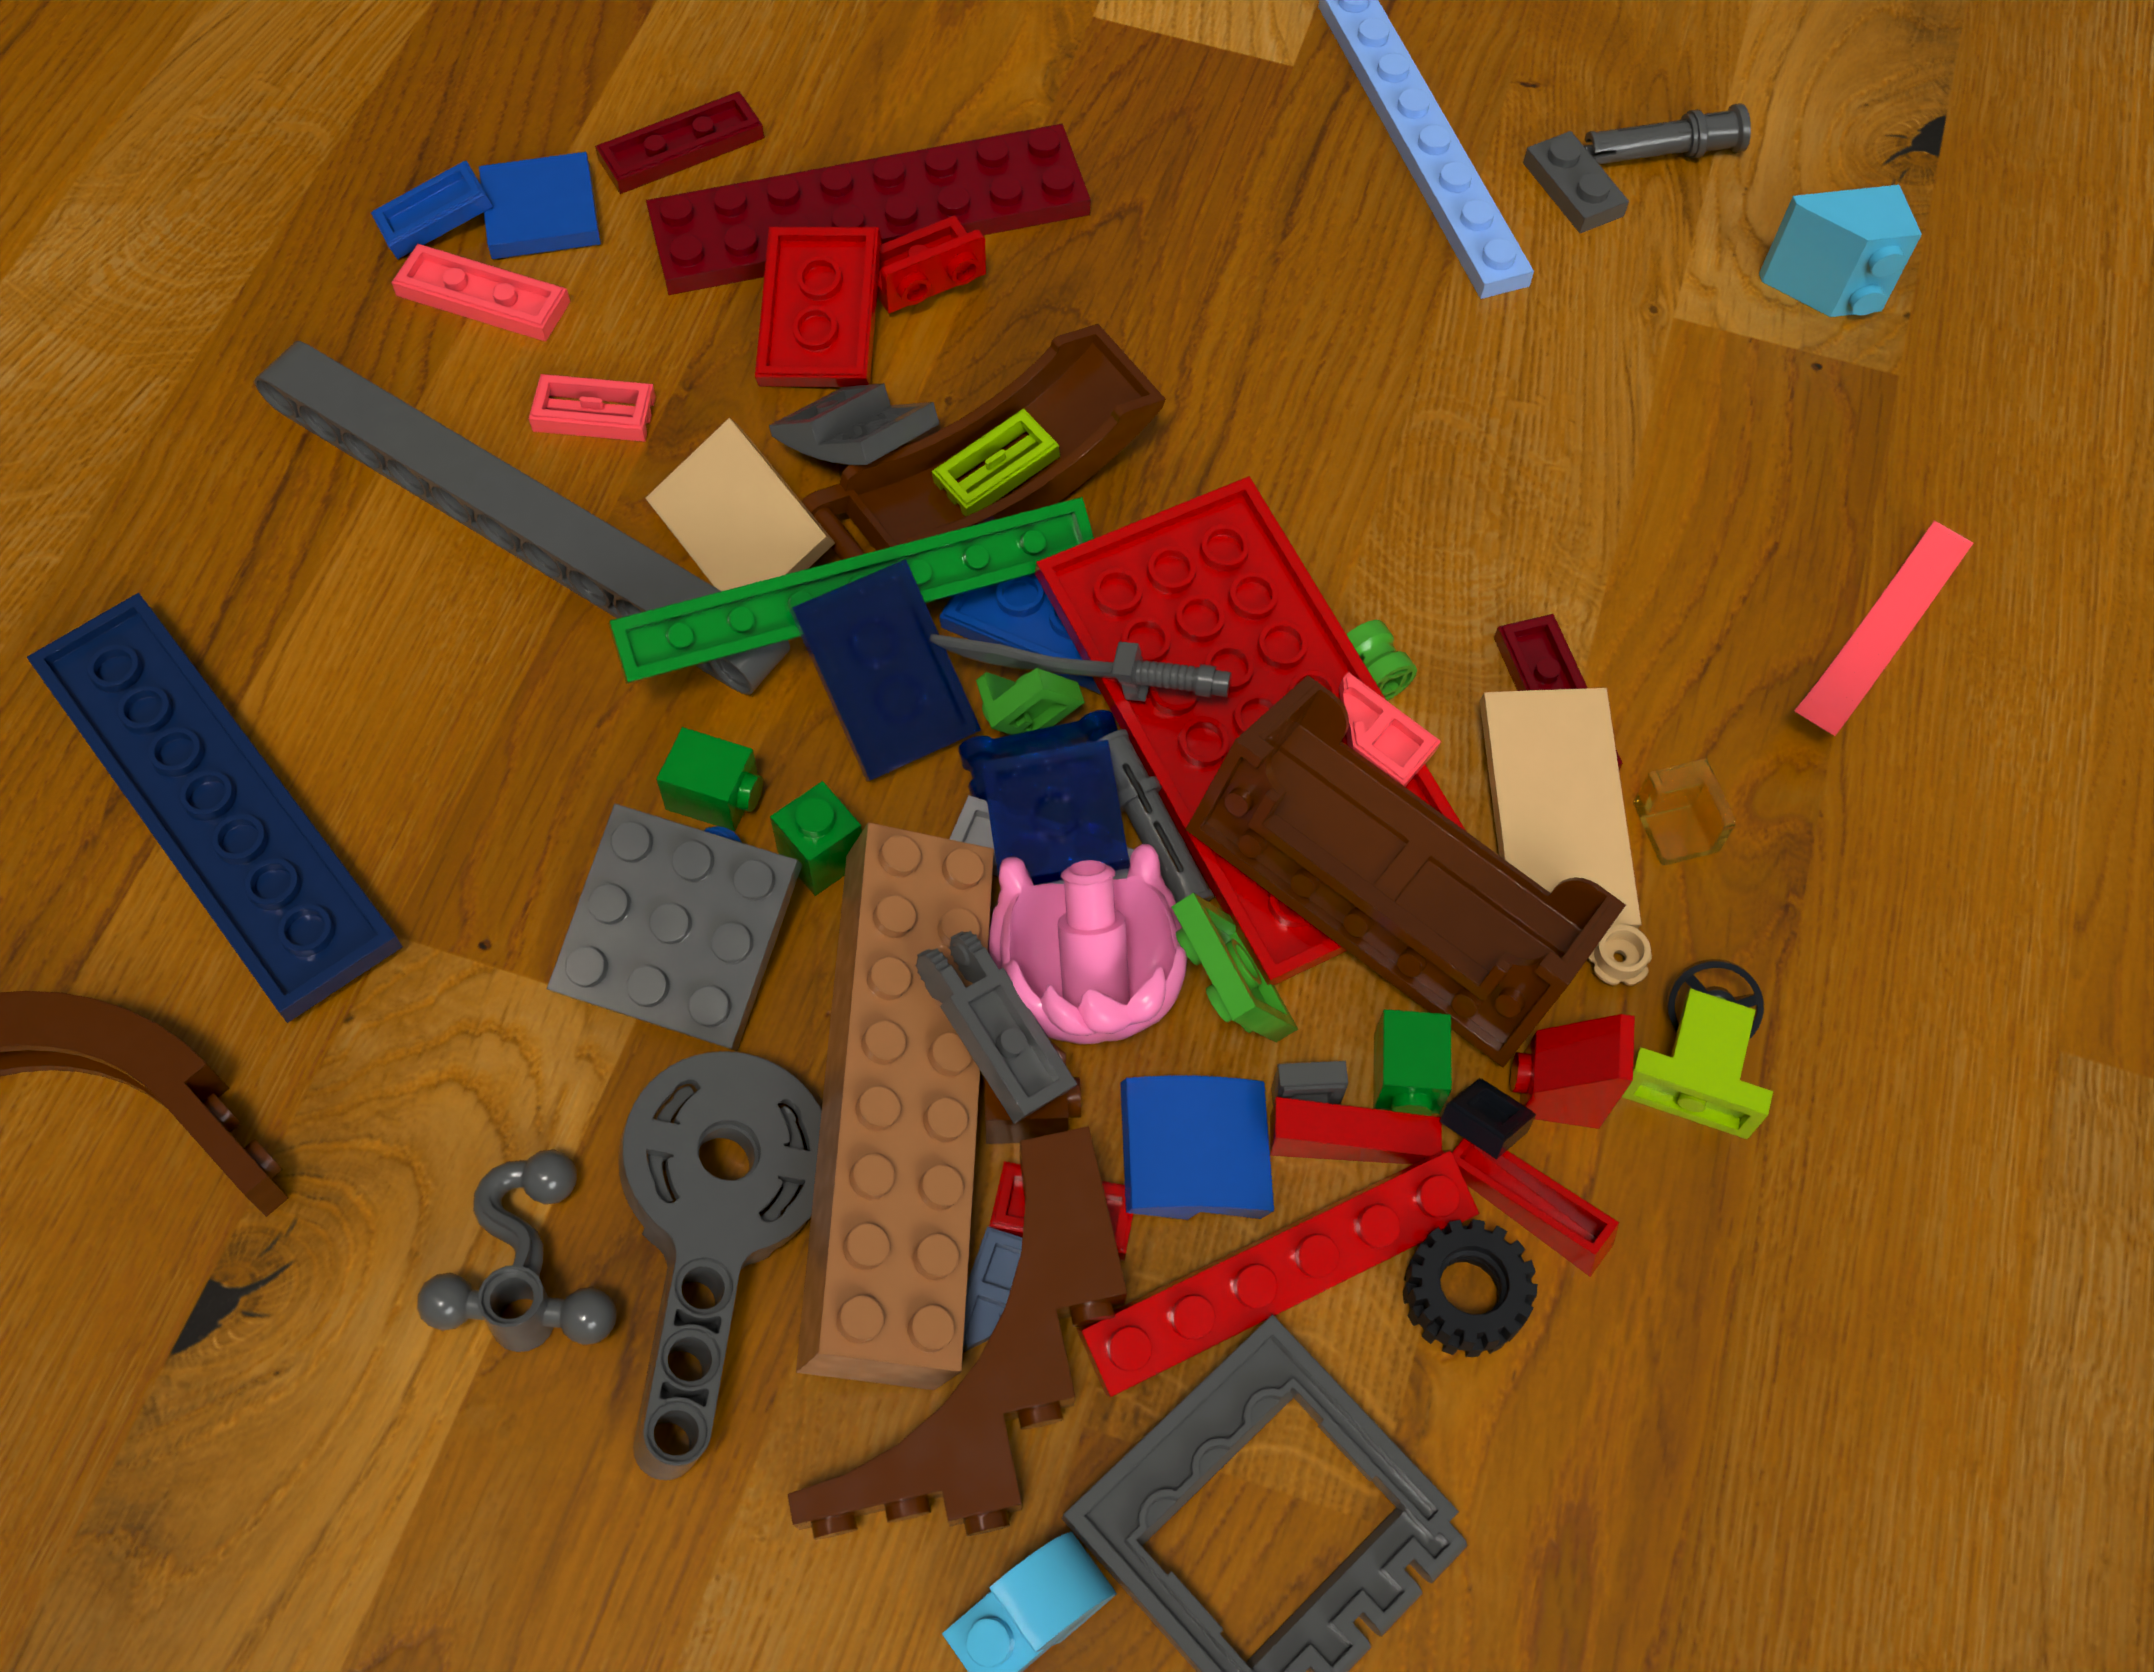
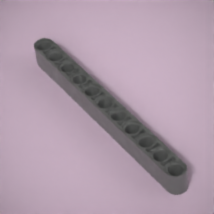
[254,341,790,695]

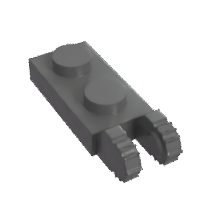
[915,931,1077,1124]

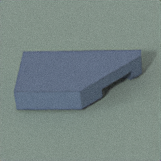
[963,1227,1022,1353]

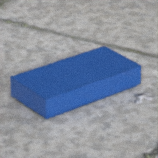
[371,160,493,259]

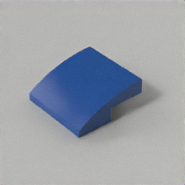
[1120,1075,1274,1220]

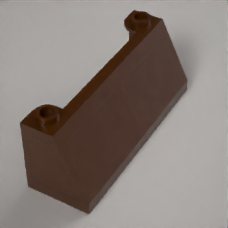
[1185,675,1626,1068]

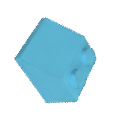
[1759,185,1922,317]

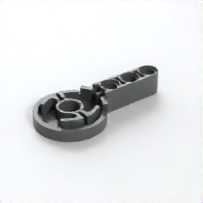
[618,1051,822,1480]

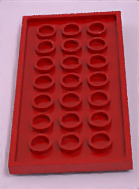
[1035,476,1467,985]

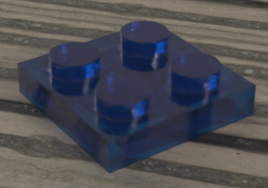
[981,740,1130,885]

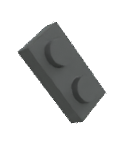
[1523,131,1629,233]

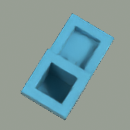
[942,1532,1117,1672]

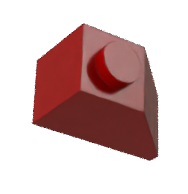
[1510,1014,1635,1129]

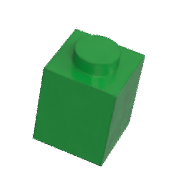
[656,727,763,832]
[770,781,862,896]
[1373,1009,1452,1116]

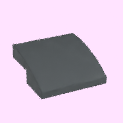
[769,383,940,465]

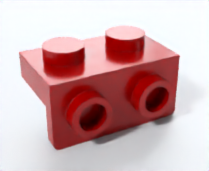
[877,215,986,314]

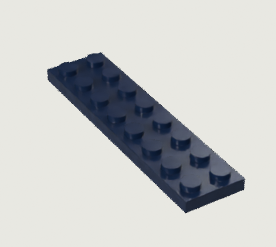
[27,592,403,1023]

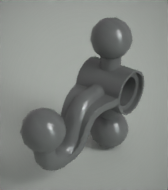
[417,1149,617,1352]

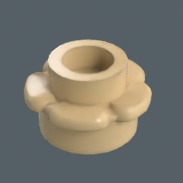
[1588,924,1652,986]

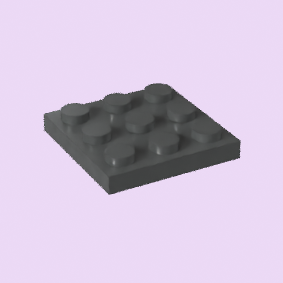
[547,803,802,1051]

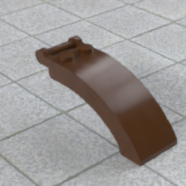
[802,324,1166,560]

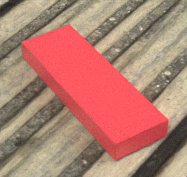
[391,244,570,342]

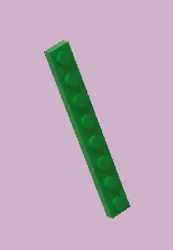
[608,497,1094,684]

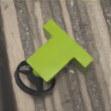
[1622,959,1773,1139]

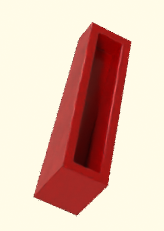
[1270,1097,1442,1164]
[1452,1138,1619,1277]

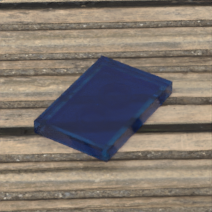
[790,559,981,781]

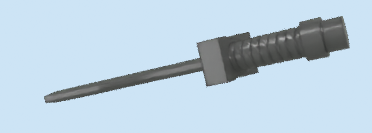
[930,634,1232,702]

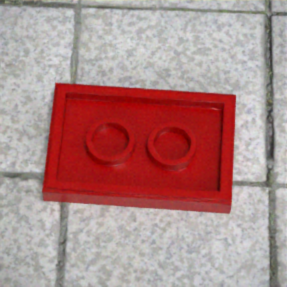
[755,227,882,387]

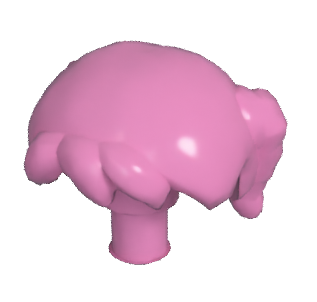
[988,844,1188,1044]

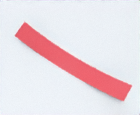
[1794,520,1973,736]

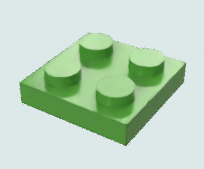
[1171,892,1298,1043]

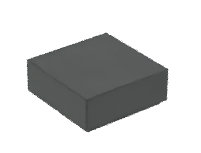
[1271,1061,1349,1105]

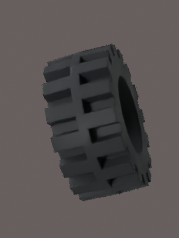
[1402,1219,1538,1357]

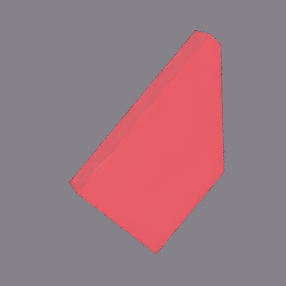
[1339,672,1441,787]

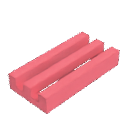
[529,374,656,442]

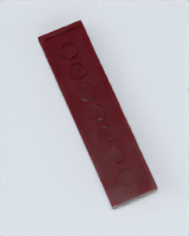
[646,124,1091,295]

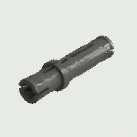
[1091,729,1214,903]

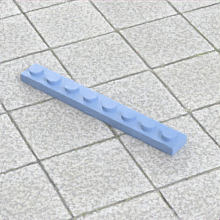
[1318,0,1534,299]

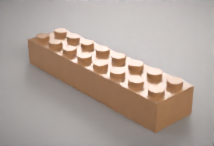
[796,822,994,1390]

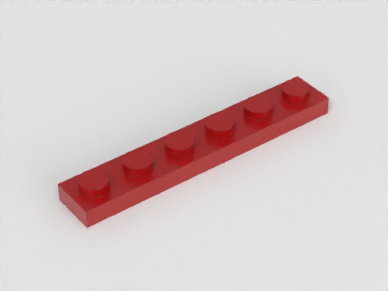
[1076,1150,1480,1397]

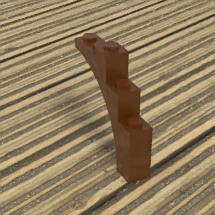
[788,1126,1127,1540]

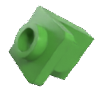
[976,668,1085,742]

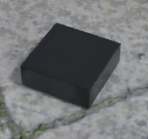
[1440,1078,1536,1159]

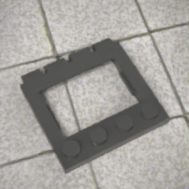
[1061,1314,1468,1672]

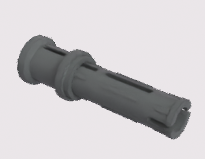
[1584,103,1751,164]

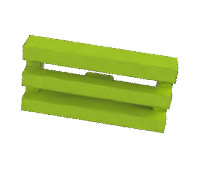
[931,408,1060,517]

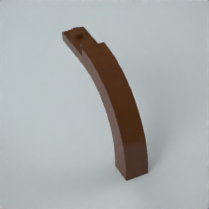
[0,991,289,1217]

